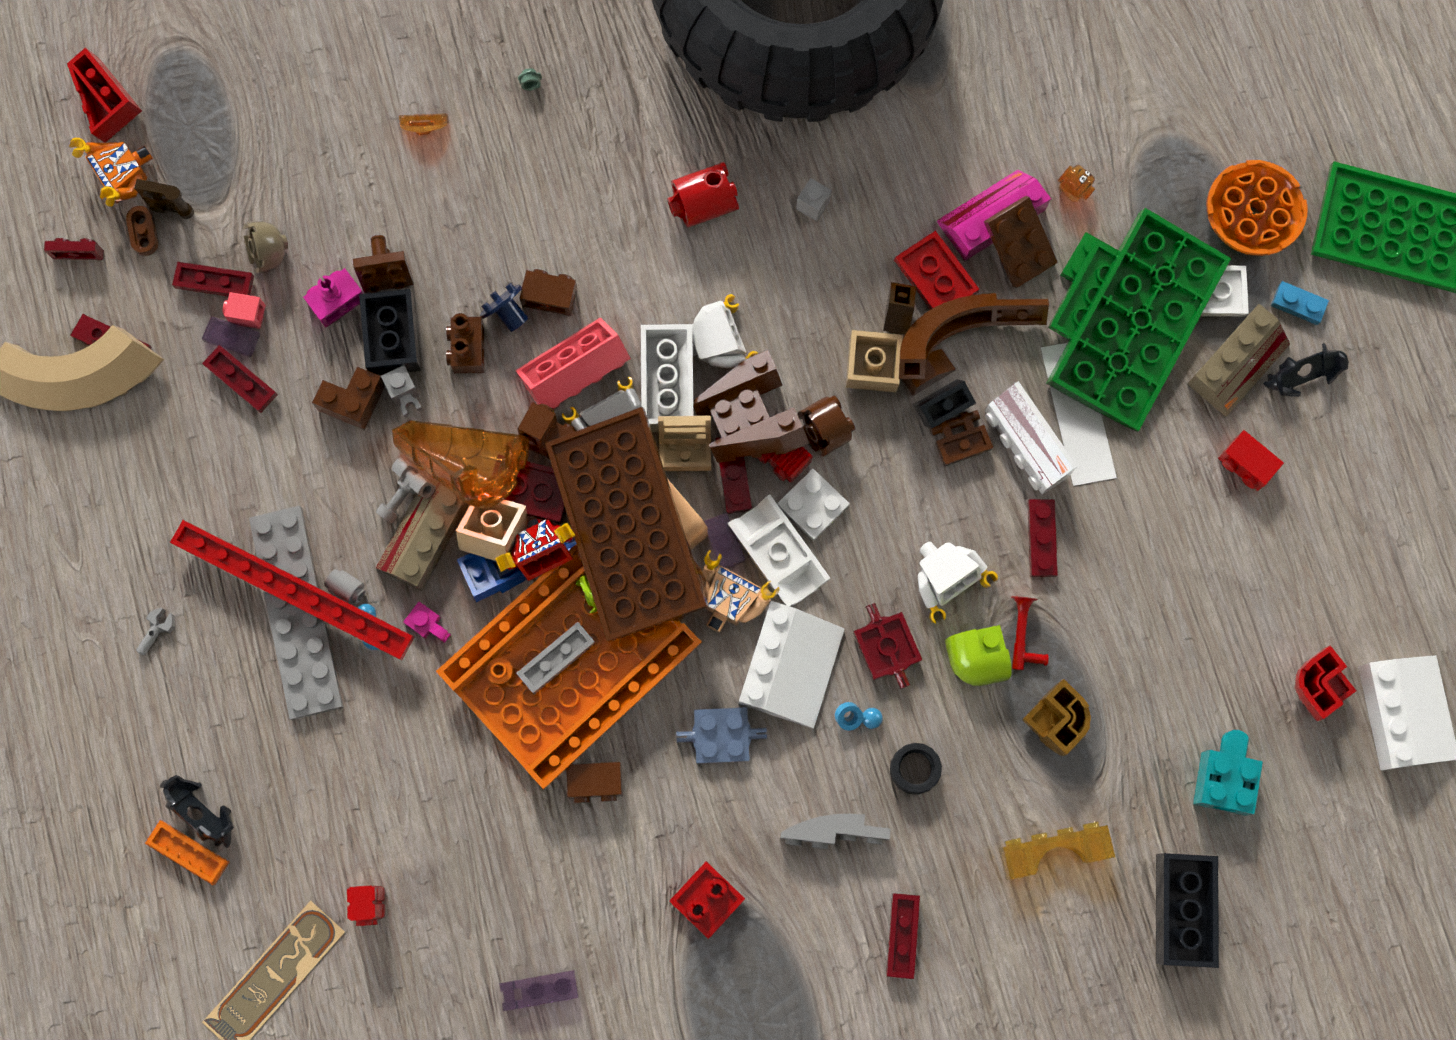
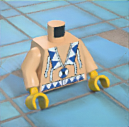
[703,550,780,633]

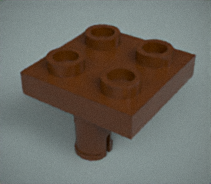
[353,235,414,293]

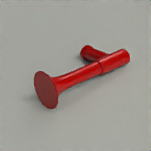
[1011,596,1049,670]

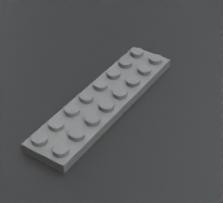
[249,506,344,720]

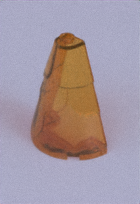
[392,420,529,509]

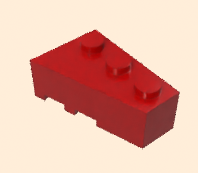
[67,47,142,143]

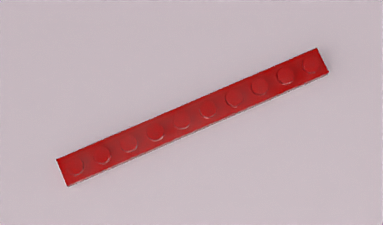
[170,520,415,661]

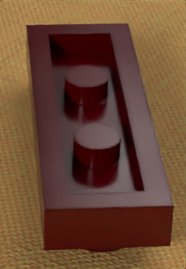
[172,261,254,297]
[202,345,278,413]
[715,437,752,514]
[1027,499,1058,577]
[886,893,920,979]

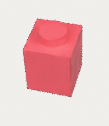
[223,292,266,329]

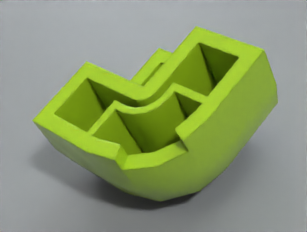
[945,625,1012,686]

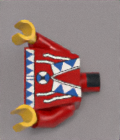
[495,519,575,581]

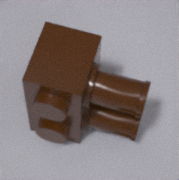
[446,313,485,374]

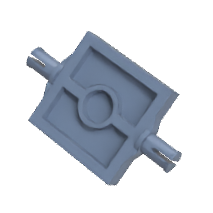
[676,707,767,763]

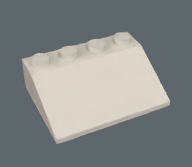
[738,601,844,729]
[1358,655,1456,771]

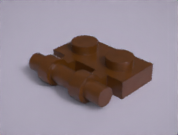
[929,410,993,467]

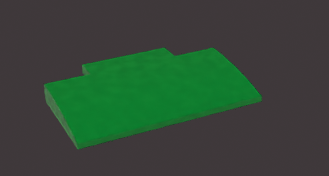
[1046,208,1231,432]

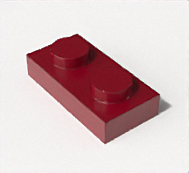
[44,238,104,260]

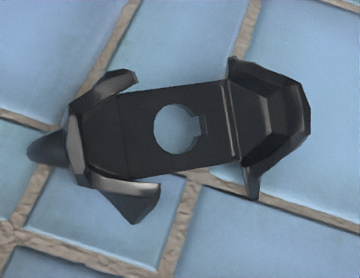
[1263,343,1349,397]
[160,775,234,848]

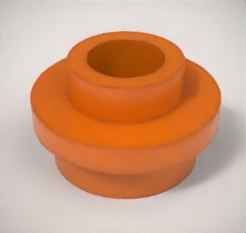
[486,658,513,684]

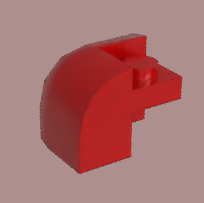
[1294,645,1357,721]

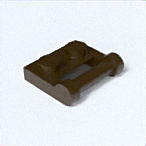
[134,179,194,219]

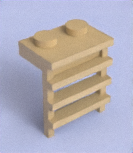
[658,416,711,471]

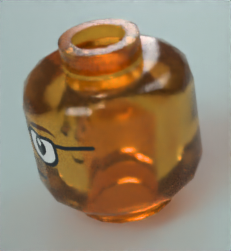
[1057,165,1095,202]

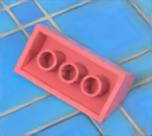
[515,318,631,409]

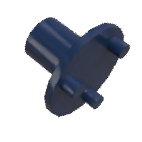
[480,283,528,332]

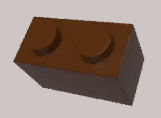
[519,269,577,316]
[566,762,623,803]

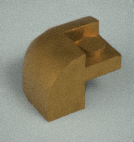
[1022,679,1091,756]

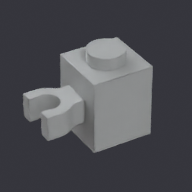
[381,365,423,418]

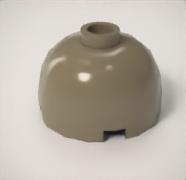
[243,221,288,273]

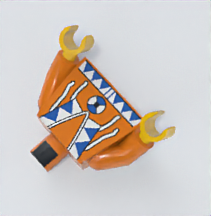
[69,138,153,207]

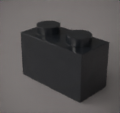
[913,379,976,429]

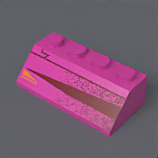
[937,170,1051,261]

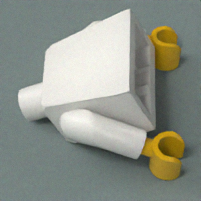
[692,294,758,368]
[918,542,998,624]

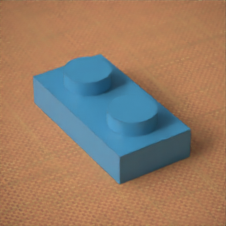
[1271,281,1329,325]

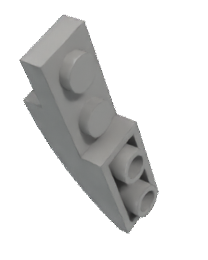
[780,814,891,849]

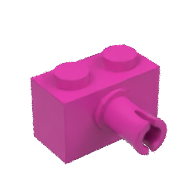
[303,268,364,328]

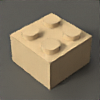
[846,330,903,393]
[456,492,528,561]

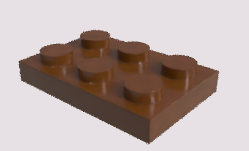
[984,196,1058,288]

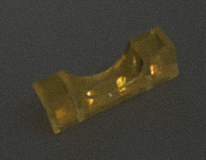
[999,821,1115,880]

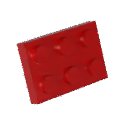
[894,230,980,310]

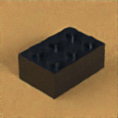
[359,289,422,376]

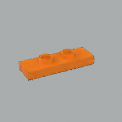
[145,820,230,885]

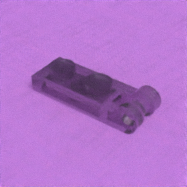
[499,970,579,1011]

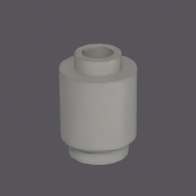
[324,569,365,605]

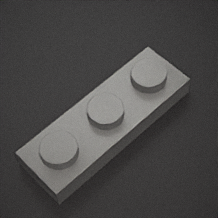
[516,622,596,694]

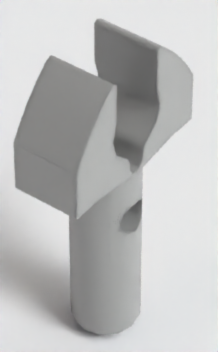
[136,608,175,655]

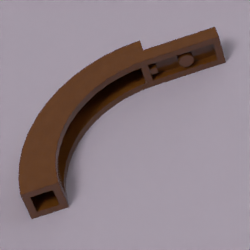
[899,293,1049,379]

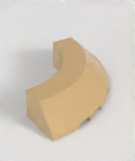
[0,325,164,411]

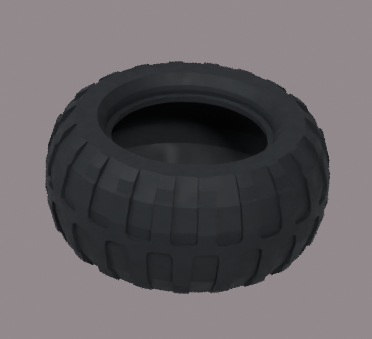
[652,0,943,122]

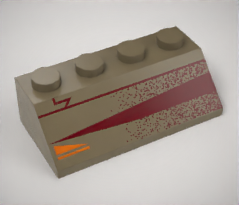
[1187,304,1290,417]
[376,478,471,591]

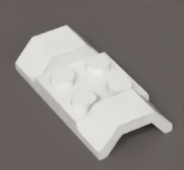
[728,495,830,607]

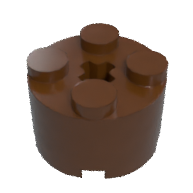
[797,395,855,457]

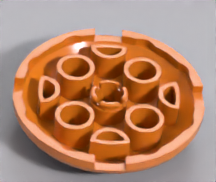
[1206,160,1308,256]

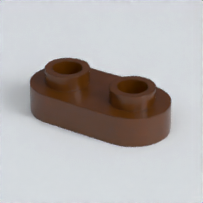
[126,206,158,256]

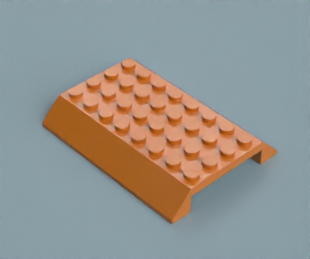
[436,544,702,789]

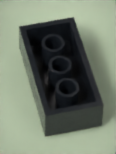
[1156,853,1219,968]

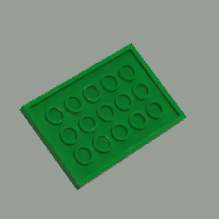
[1310,161,1456,293]

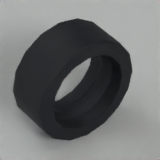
[890,743,942,795]

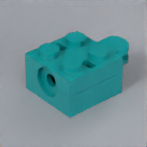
[1193,730,1263,816]

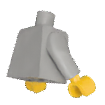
[562,377,642,431]

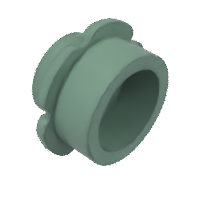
[518,68,542,91]

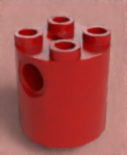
[667,162,739,228]

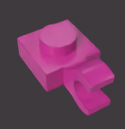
[403,602,451,643]

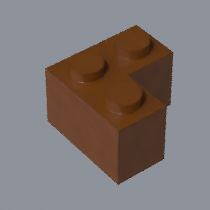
[312,367,385,430]
[518,402,576,459]

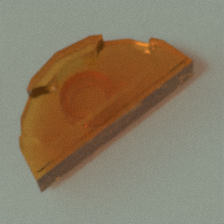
[399,113,449,135]

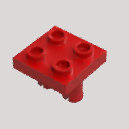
[669,861,745,939]

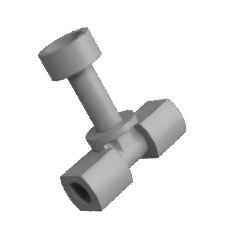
[376,457,436,523]

